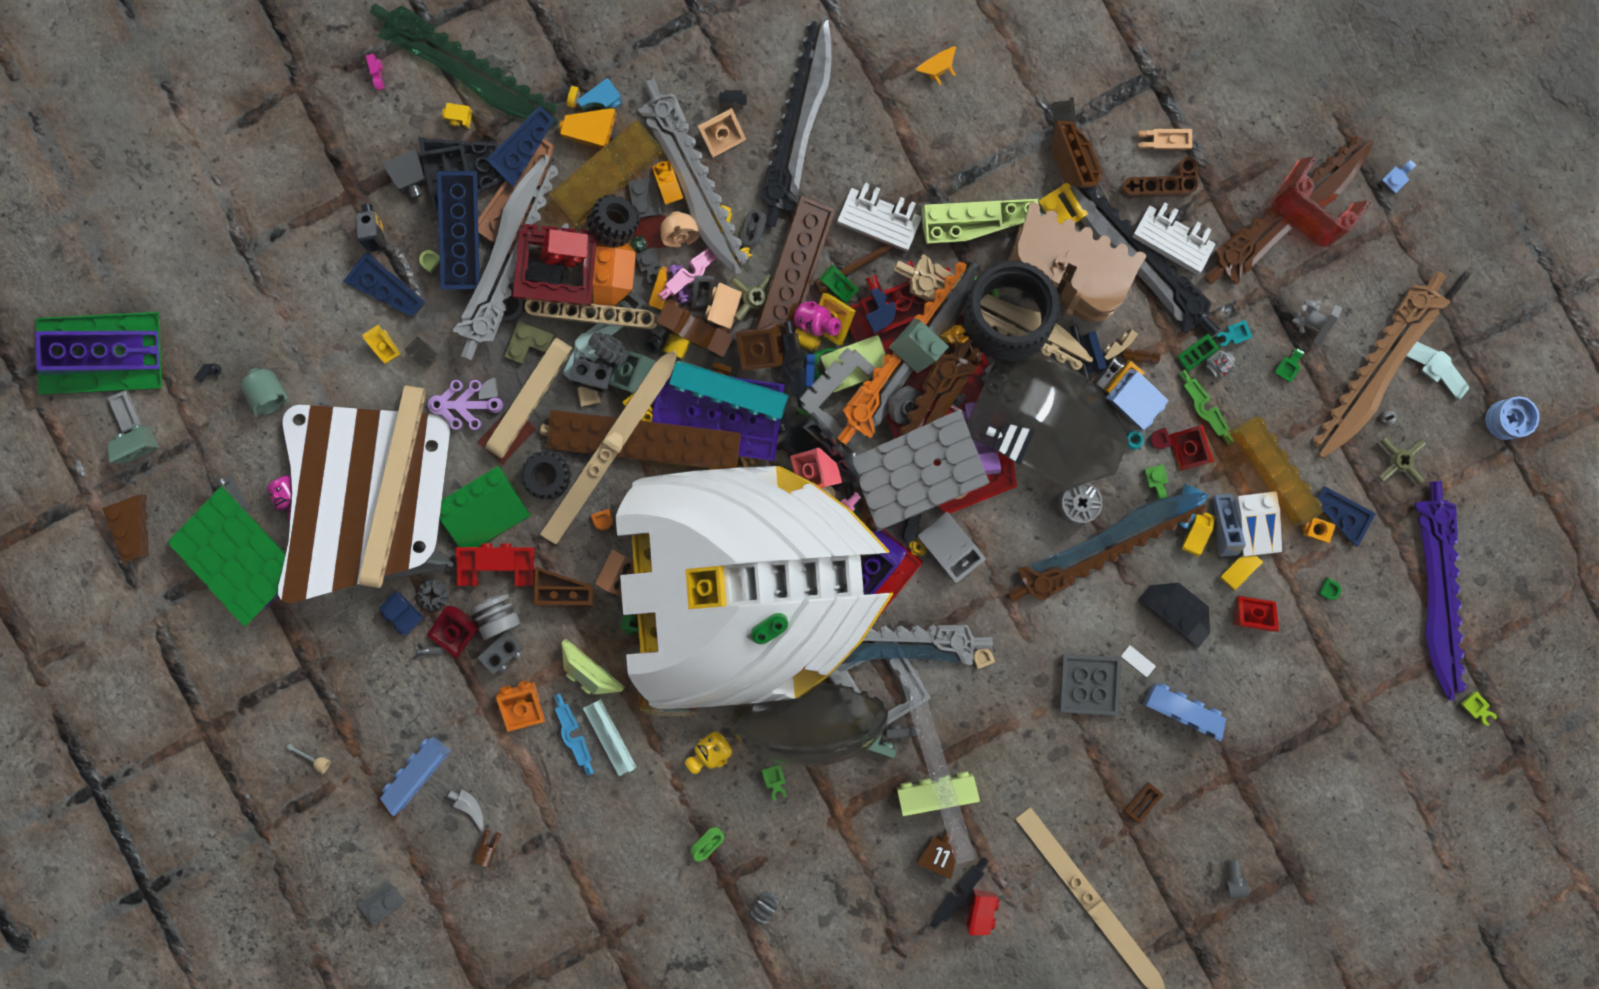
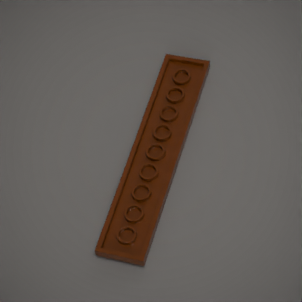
[547,410,741,469]

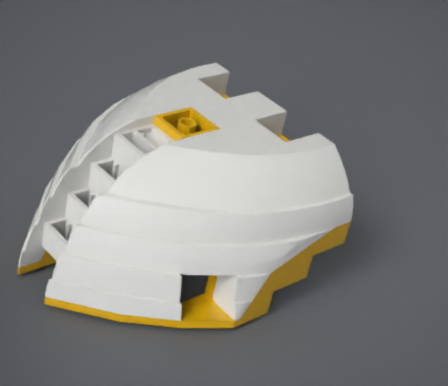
[616,466,893,709]

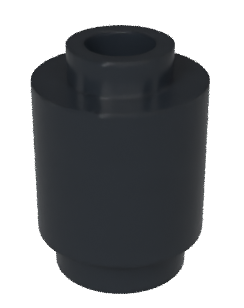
[719,90,747,109]

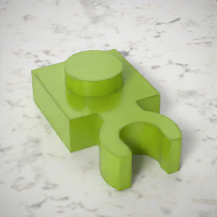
[1460,691,1497,726]

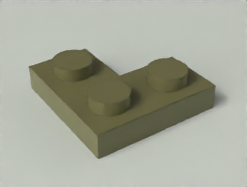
[504,321,555,364]

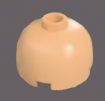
[661,212,699,247]

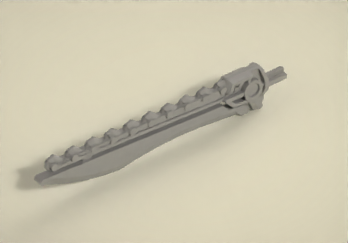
[638,79,748,275]
[453,155,558,360]

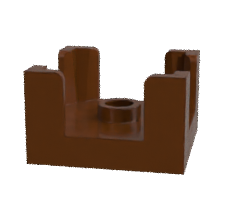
[735,324,784,371]

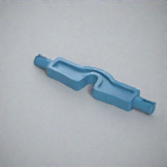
[553,693,594,776]

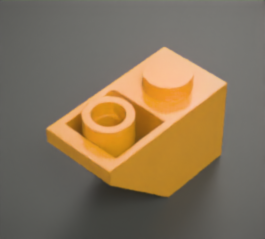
[652,160,683,205]

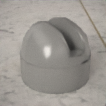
[1379,410,1397,426]

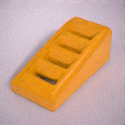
[649,266,667,310]

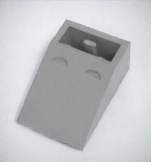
[917,512,986,583]

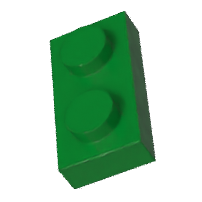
[819,265,859,304]

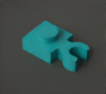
[1215,320,1252,347]

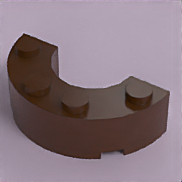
[655,299,734,357]

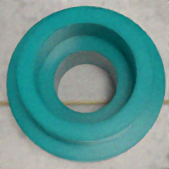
[1124,430,1144,450]

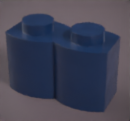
[379,591,425,635]

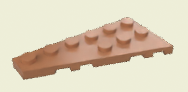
[478,139,554,255]

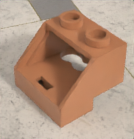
[595,549,634,597]

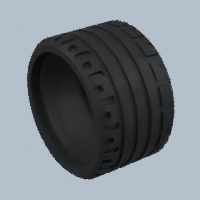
[963,260,1060,362]

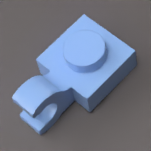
[1381,160,1416,194]

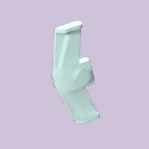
[562,314,623,379]
[1406,342,1469,401]

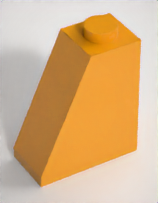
[559,108,617,150]

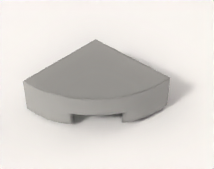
[479,378,499,400]

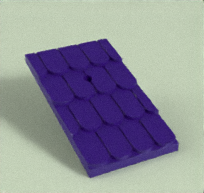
[652,369,785,461]

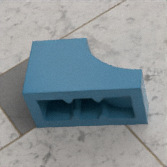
[577,78,623,111]

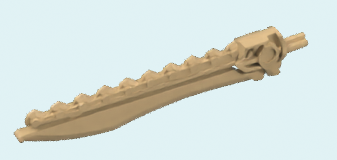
[893,254,1093,370]

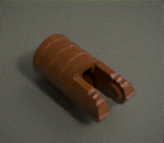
[473,829,501,867]

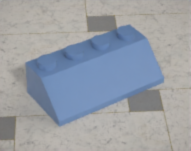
[380,737,451,816]

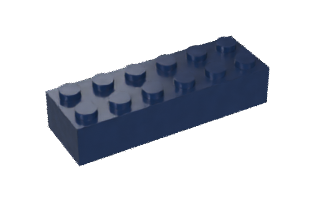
[437,171,480,289]

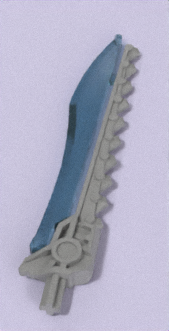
[841,625,993,665]

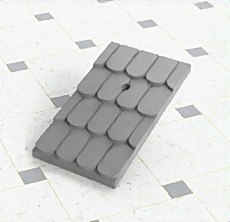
[851,409,989,531]

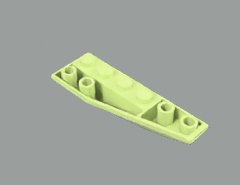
[921,199,1038,244]

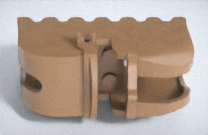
[1009,201,1146,322]

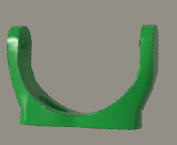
[814,348,837,380]

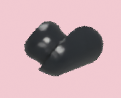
[194,363,222,383]

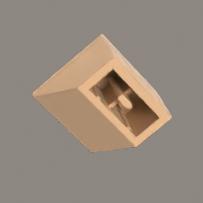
[705,283,742,331]

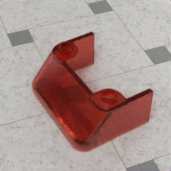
[1271,156,1371,247]

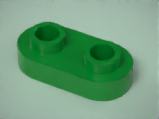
[751,613,788,644]

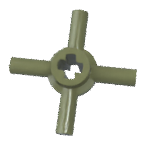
[730,274,772,322]
[1378,437,1426,485]

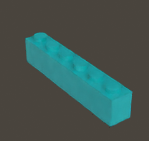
[670,361,789,421]

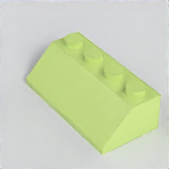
[897,771,980,816]

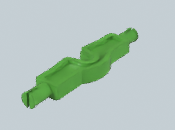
[1179,370,1234,445]

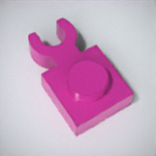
[366,54,385,91]

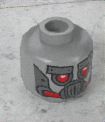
[1205,350,1235,379]

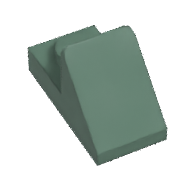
[857,728,896,758]

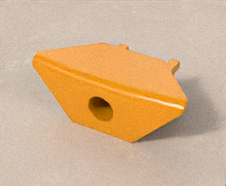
[915,46,956,85]

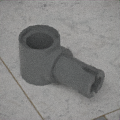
[1226,859,1249,899]

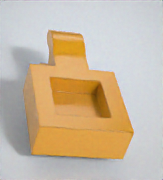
[939,325,969,344]

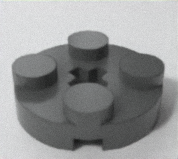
[888,386,922,425]

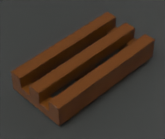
[1123,782,1164,824]

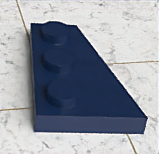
[1314,486,1376,547]

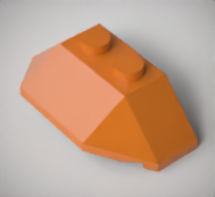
[593,240,636,306]

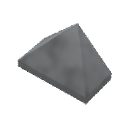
[691,275,714,309]

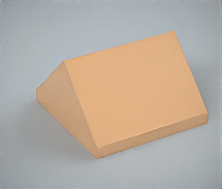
[698,108,746,157]

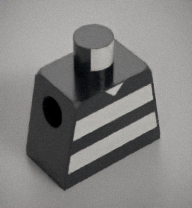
[985,422,1036,465]

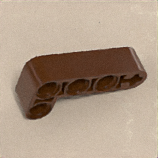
[1120,156,1198,198]

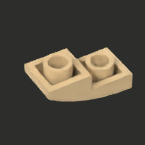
[1102,330,1138,361]

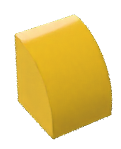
[662,333,690,360]

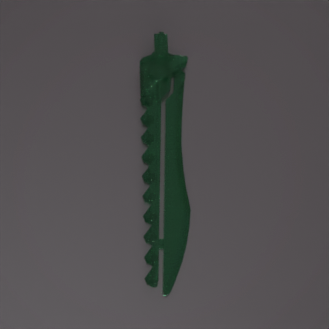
[370,3,558,125]

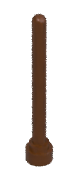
[813,244,895,294]

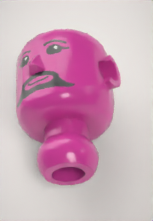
[794,301,841,336]
[267,475,292,522]

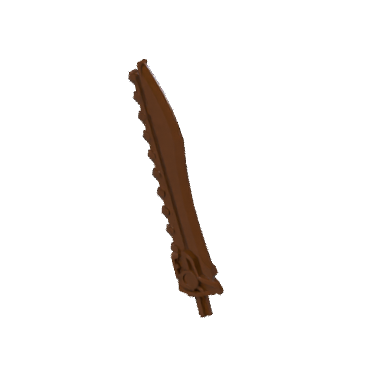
[1204,136,1374,285]
[857,339,977,532]

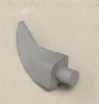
[447,789,484,831]

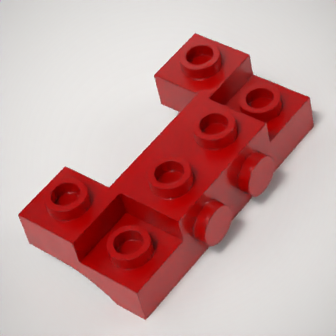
[456,543,535,586]

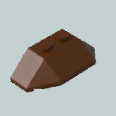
[1051,121,1102,187]

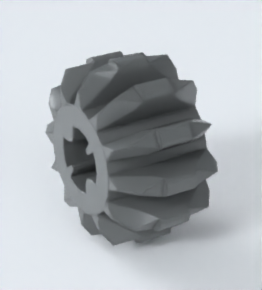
[749,891,779,925]

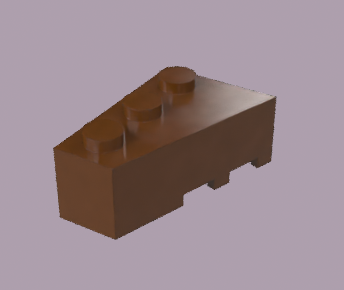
[102,494,149,562]

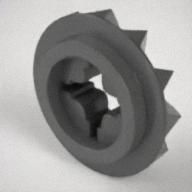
[417,580,448,611]

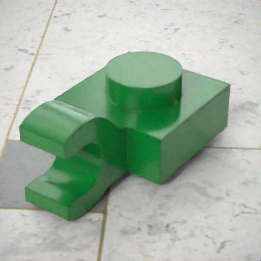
[1273,348,1304,383]

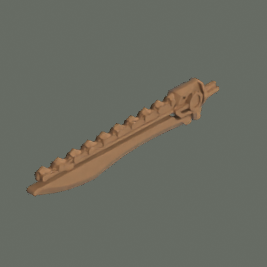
[1313,271,1450,458]

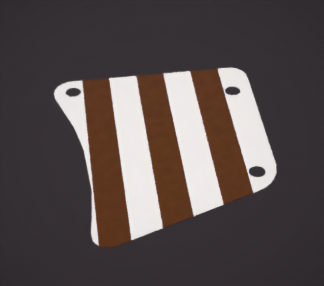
[278,405,450,603]

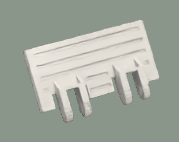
[837,183,922,252]
[1132,202,1215,275]

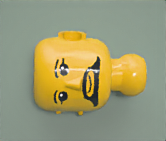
[685,731,732,774]

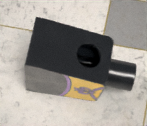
[356,204,387,253]

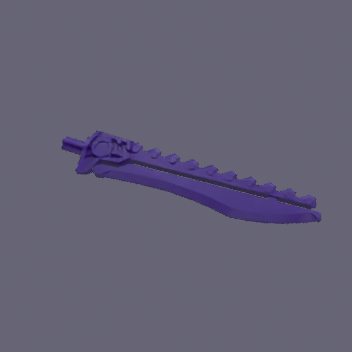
[1414,481,1467,701]

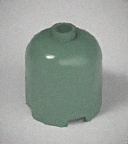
[241,368,289,417]

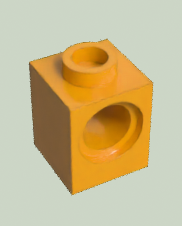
[1302,517,1335,543]

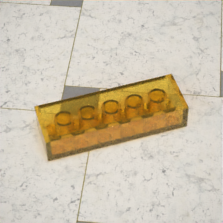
[549,119,663,226]
[1229,415,1324,525]

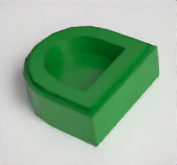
[1317,577,1342,600]

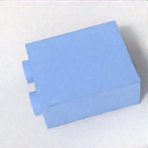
[1105,369,1169,430]

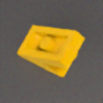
[362,325,401,364]

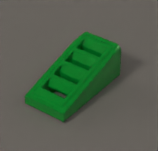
[1177,333,1220,372]

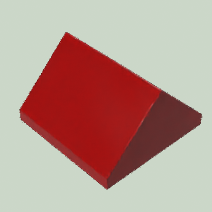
[1169,425,1214,471]
[1233,596,1279,632]

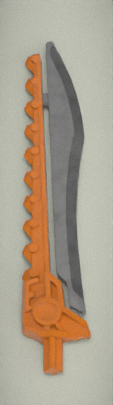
[837,262,978,445]

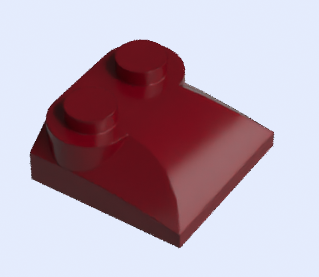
[427,606,479,658]

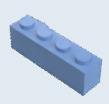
[1143,682,1226,741]

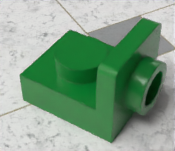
[621,614,639,635]

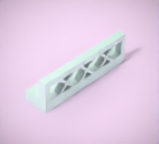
[583,699,637,776]

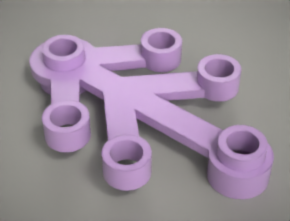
[428,380,504,430]

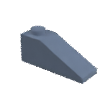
[1214,494,1246,556]

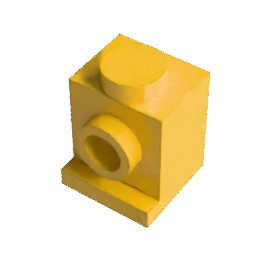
[442,103,473,129]

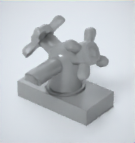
[1292,299,1342,346]

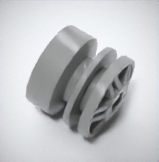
[1057,483,1103,523]
[471,594,521,640]

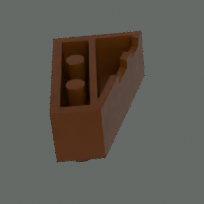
[534,566,595,608]

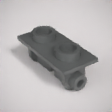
[214,476,251,511]

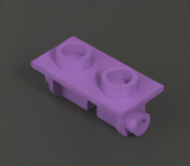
[667,264,693,305]

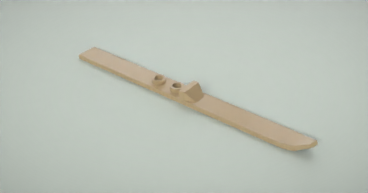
[540,351,677,544]
[1015,807,1165,989]

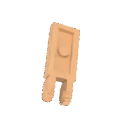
[1138,129,1192,150]

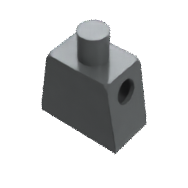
[382,149,427,199]

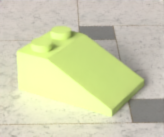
[821,335,886,393]

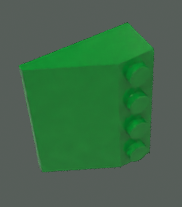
[439,466,531,547]

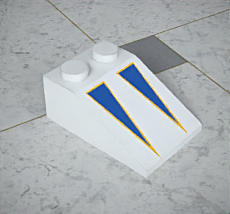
[1234,492,1282,557]

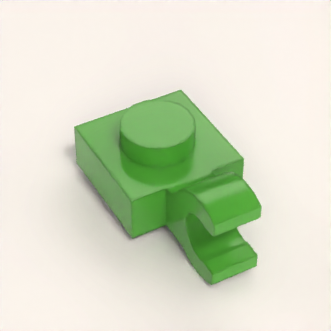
[1144,464,1168,500]

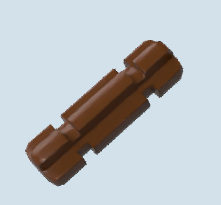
[1122,349,1160,364]

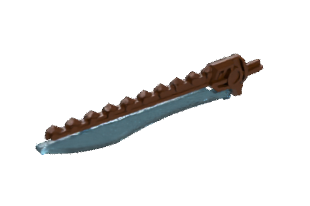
[1008,492,1208,602]

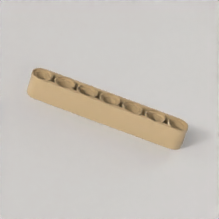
[525,300,657,329]
[485,338,573,459]

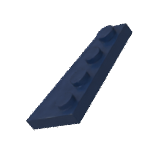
[486,106,554,188]
[343,252,425,317]

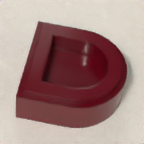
[1149,427,1172,449]

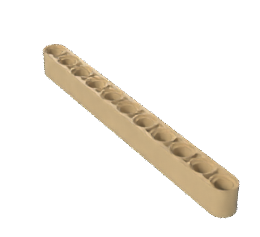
[359,385,426,588]

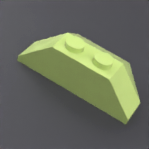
[562,639,625,694]

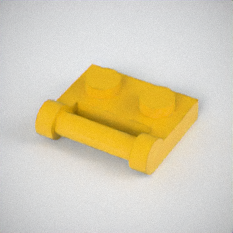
[1039,183,1088,224]

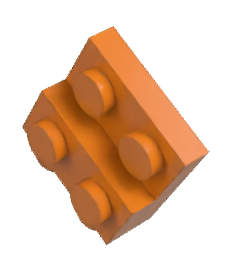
[496,681,545,732]

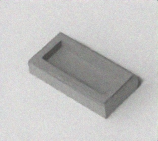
[107,390,142,433]

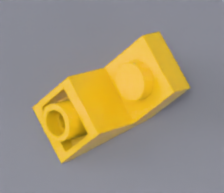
[1182,512,1215,557]

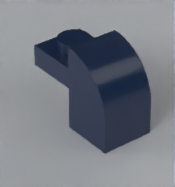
[865,287,896,335]

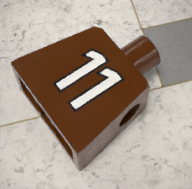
[916,829,959,879]

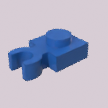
[805,354,815,388]

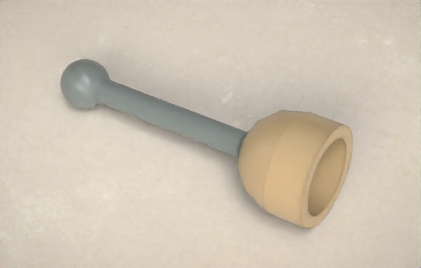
[286,744,331,774]

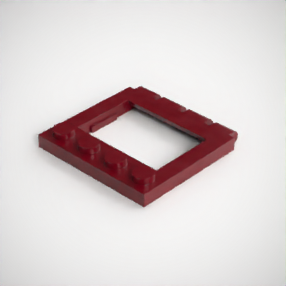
[513,224,597,306]

